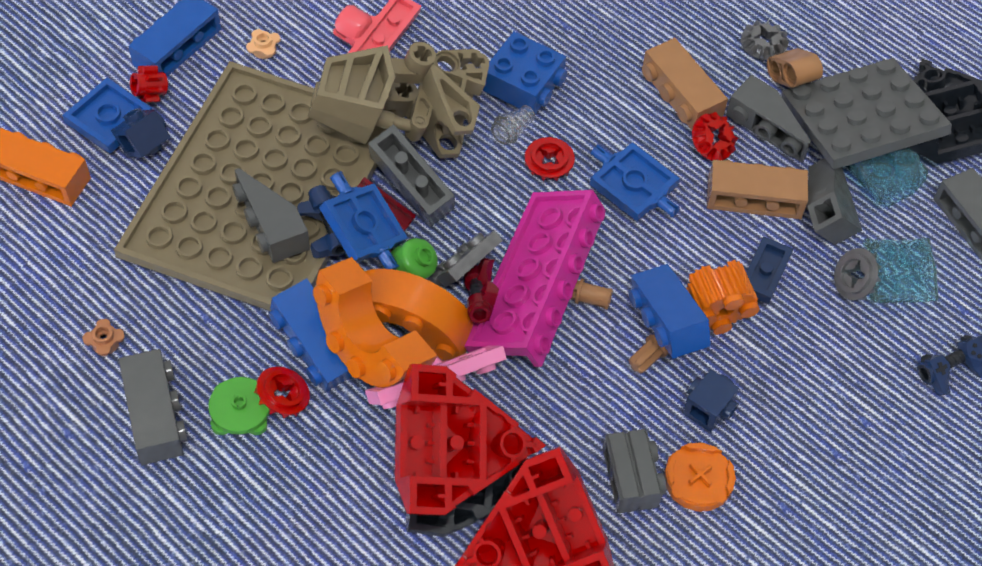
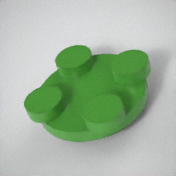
[208,377,270,435]

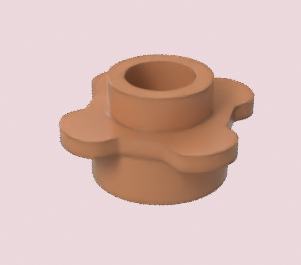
[82,319,125,356]

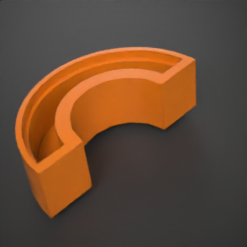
[313,257,438,387]
[365,269,474,361]

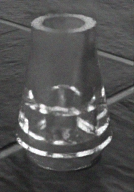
[491,105,535,145]

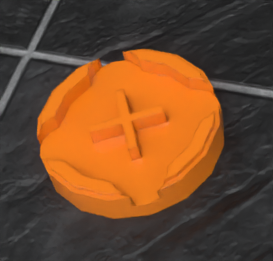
[664,442,736,512]

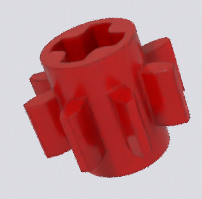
[130,65,168,103]

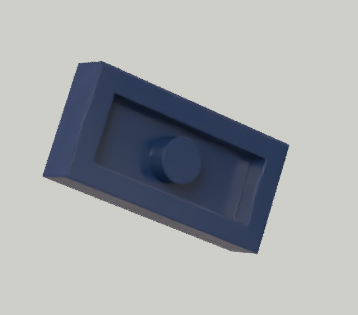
[746,236,793,305]

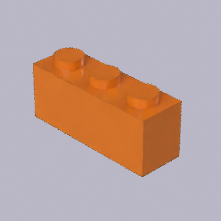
[0,128,91,207]

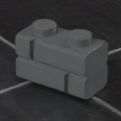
[602,429,667,513]

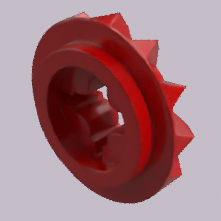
[692,112,739,161]
[525,137,575,181]
[254,367,310,419]

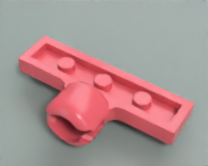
[333,0,422,53]

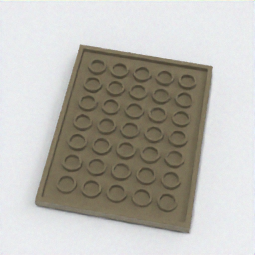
[114,61,399,311]

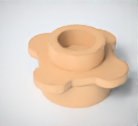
[246,29,280,59]

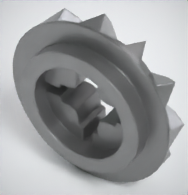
[741,20,789,60]
[834,248,882,301]

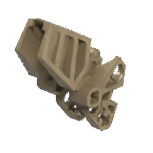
[308,42,489,159]

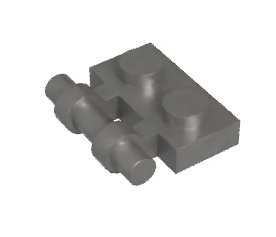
[429,230,503,287]

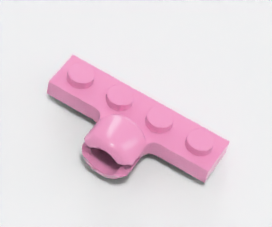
[365,345,507,409]

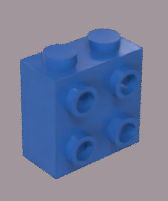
[482,31,568,116]

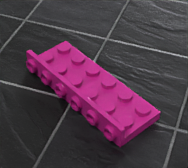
[464,190,605,367]

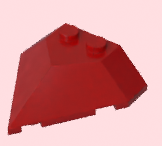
[395,364,547,516]
[455,446,614,566]

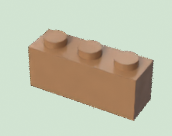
[642,38,728,130]
[707,160,808,219]

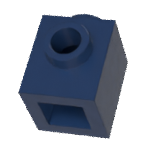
[111,108,170,158]
[682,369,739,433]

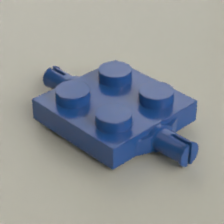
[590,142,680,222]
[319,171,408,270]

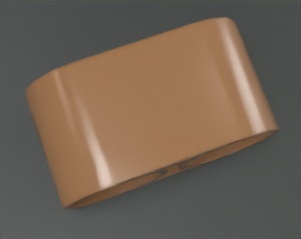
[767,48,823,88]

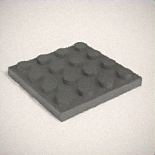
[782,58,952,170]

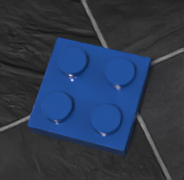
[62,78,153,154]

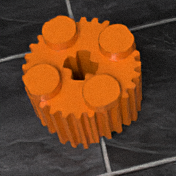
[685,260,760,335]

